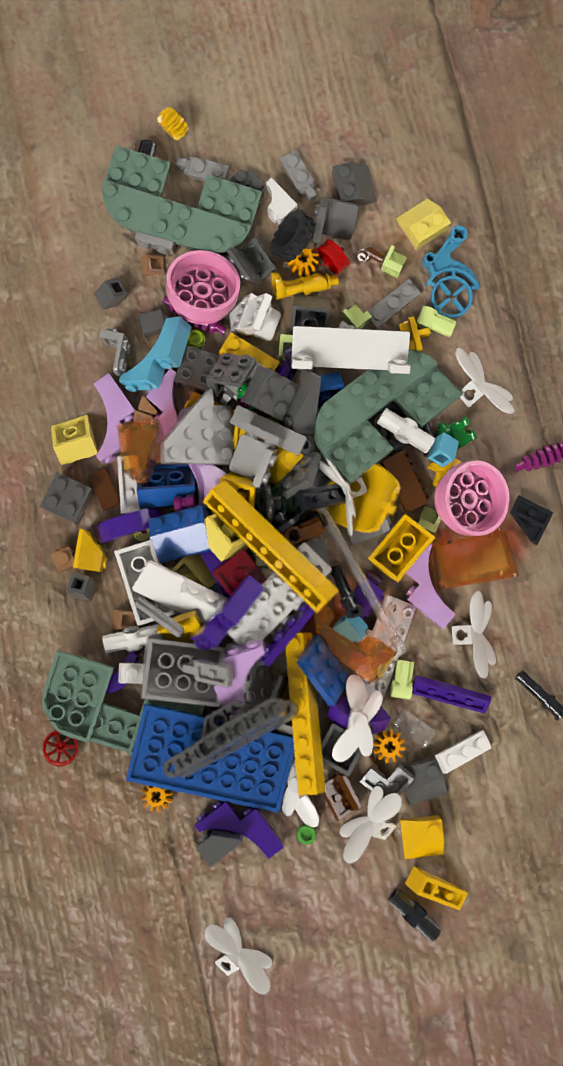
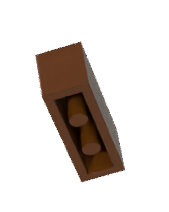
[381,451,429,514]

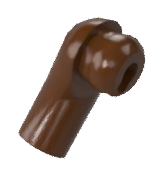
[357,247,385,264]

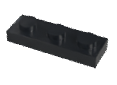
[295,484,354,512]

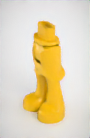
[271,272,339,300]

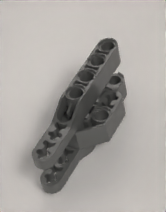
[163,698,299,778]

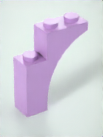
[146,369,178,438]
[93,373,135,464]
[164,421,227,509]
[405,544,456,629]
[214,639,265,725]

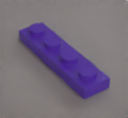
[258,601,316,666]
[412,675,491,714]

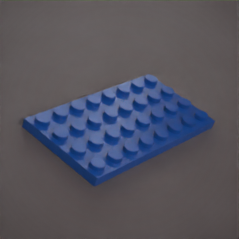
[126,703,295,813]

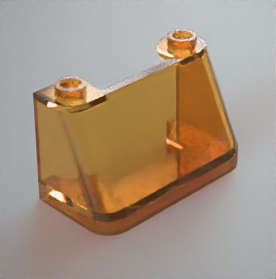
[117,420,164,483]
[431,528,519,589]
[314,605,397,682]

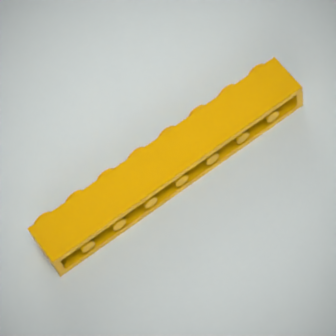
[203,480,339,612]
[286,633,325,795]

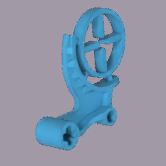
[421,225,480,319]

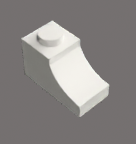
[266,178,297,225]

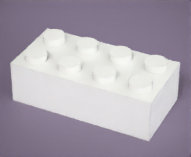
[114,540,177,626]

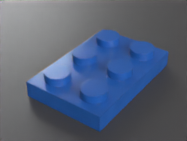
[296,635,349,706]

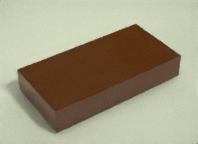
[88,468,120,511]

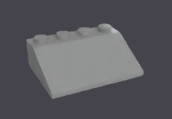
[141,638,227,707]

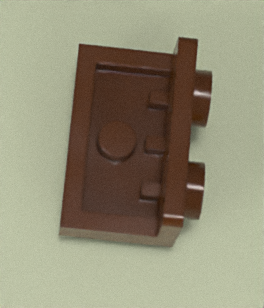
[322,773,362,821]

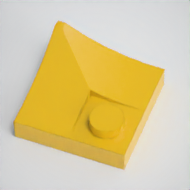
[157,611,203,644]

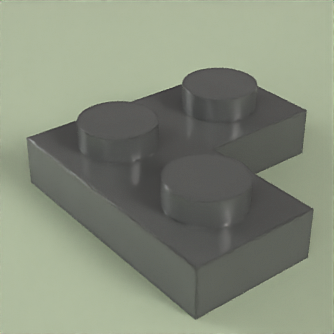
[281,452,322,499]
[360,764,415,798]

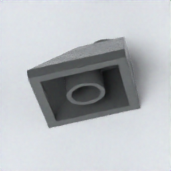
[403,756,447,805]

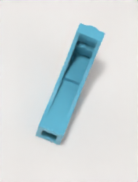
[119,317,192,392]

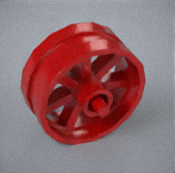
[317,239,350,275]
[43,730,78,767]

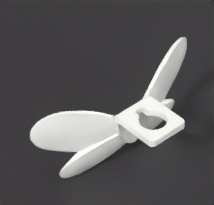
[456,348,515,414]
[318,459,367,536]
[452,591,496,678]
[332,675,383,762]
[282,757,319,827]
[340,786,402,863]
[205,917,272,994]

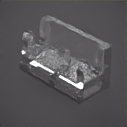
[391,708,437,748]

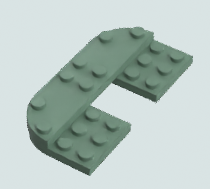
[102,145,262,256]
[314,350,462,485]
[42,650,205,756]

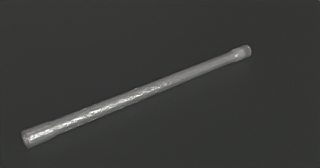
[293,464,408,656]

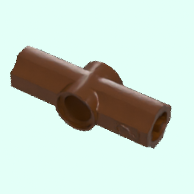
[280,517,325,546]

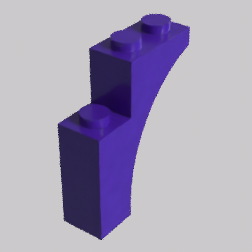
[191,575,265,650]
[195,800,284,859]

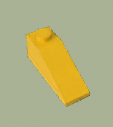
[405,866,468,911]

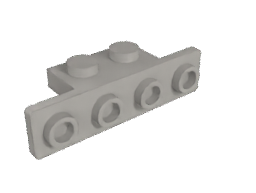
[230,406,307,455]

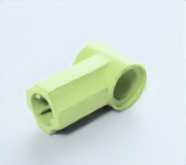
[416,306,457,337]
[390,660,414,700]

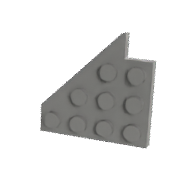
[160,388,233,465]

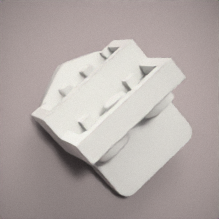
[229,293,281,341]

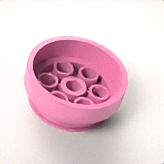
[166,250,240,325]
[434,461,509,536]

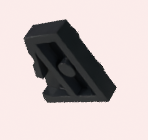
[509,495,554,546]

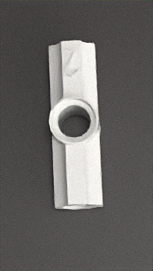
[377,408,435,453]
[102,624,163,653]

